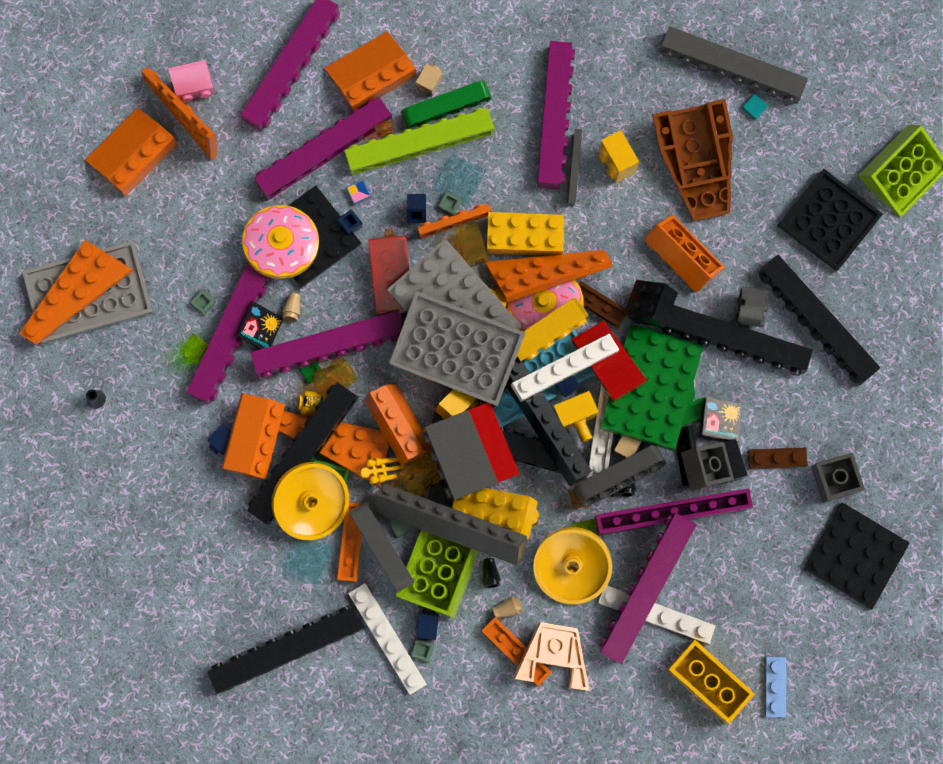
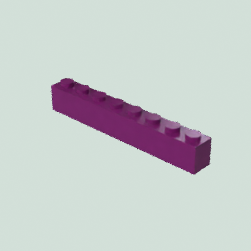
[241,0,340,131]
[537,41,575,189]
[254,97,392,200]
[186,262,272,405]
[250,310,403,379]
[594,488,753,536]
[598,512,697,665]

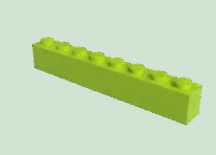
[345,108,495,176]

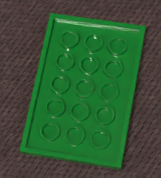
[600,324,703,451]

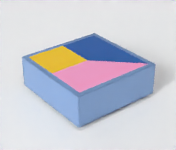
[346,180,371,205]

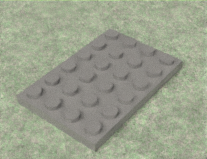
[387,238,522,329]
[22,241,153,344]
[389,291,526,406]

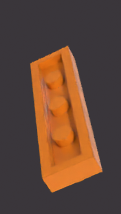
[418,204,491,239]
[337,502,362,582]
[481,617,552,687]

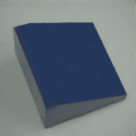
[336,209,363,234]
[555,375,580,398]

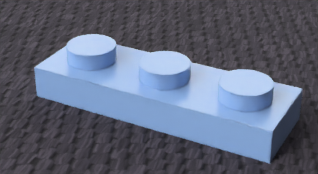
[765,657,786,718]

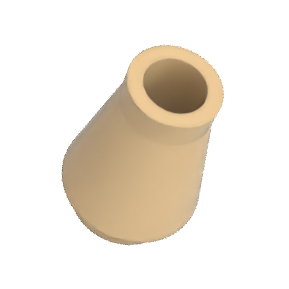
[281,293,301,322]
[493,596,523,619]

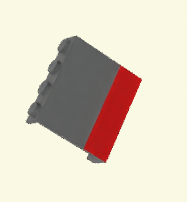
[422,403,519,502]

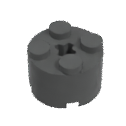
[736,287,769,327]

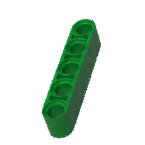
[401,80,492,129]

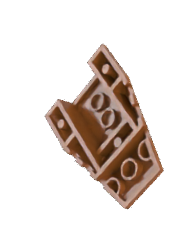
[652,99,733,221]

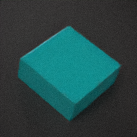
[742,94,768,121]

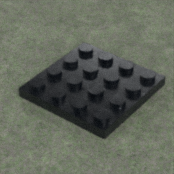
[777,168,883,272]
[288,186,362,289]
[804,502,910,610]

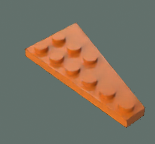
[141,67,218,161]
[19,240,133,345]
[485,250,612,302]
[278,411,389,488]

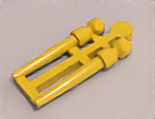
[359,457,409,484]

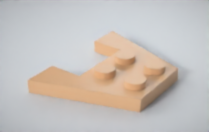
[513,622,589,691]

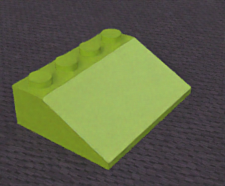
[859,125,943,218]
[396,530,479,619]

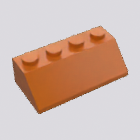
[644,215,725,293]
[364,384,431,466]
[222,393,285,479]

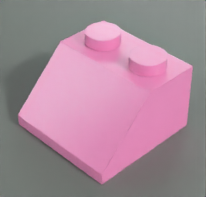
[168,60,215,103]

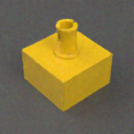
[553,391,599,443]

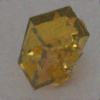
[452,222,488,267]
[312,358,359,398]
[396,452,440,496]

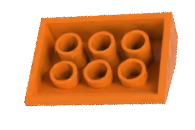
[324,31,416,111]
[85,108,177,197]

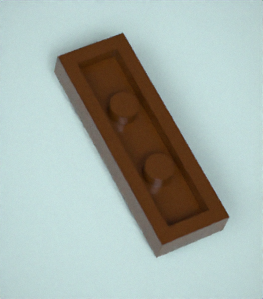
[578,281,625,328]
[748,447,808,469]

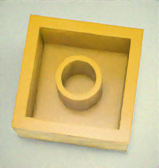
[597,130,639,183]

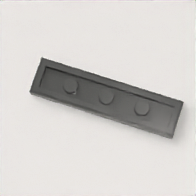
[567,129,582,206]

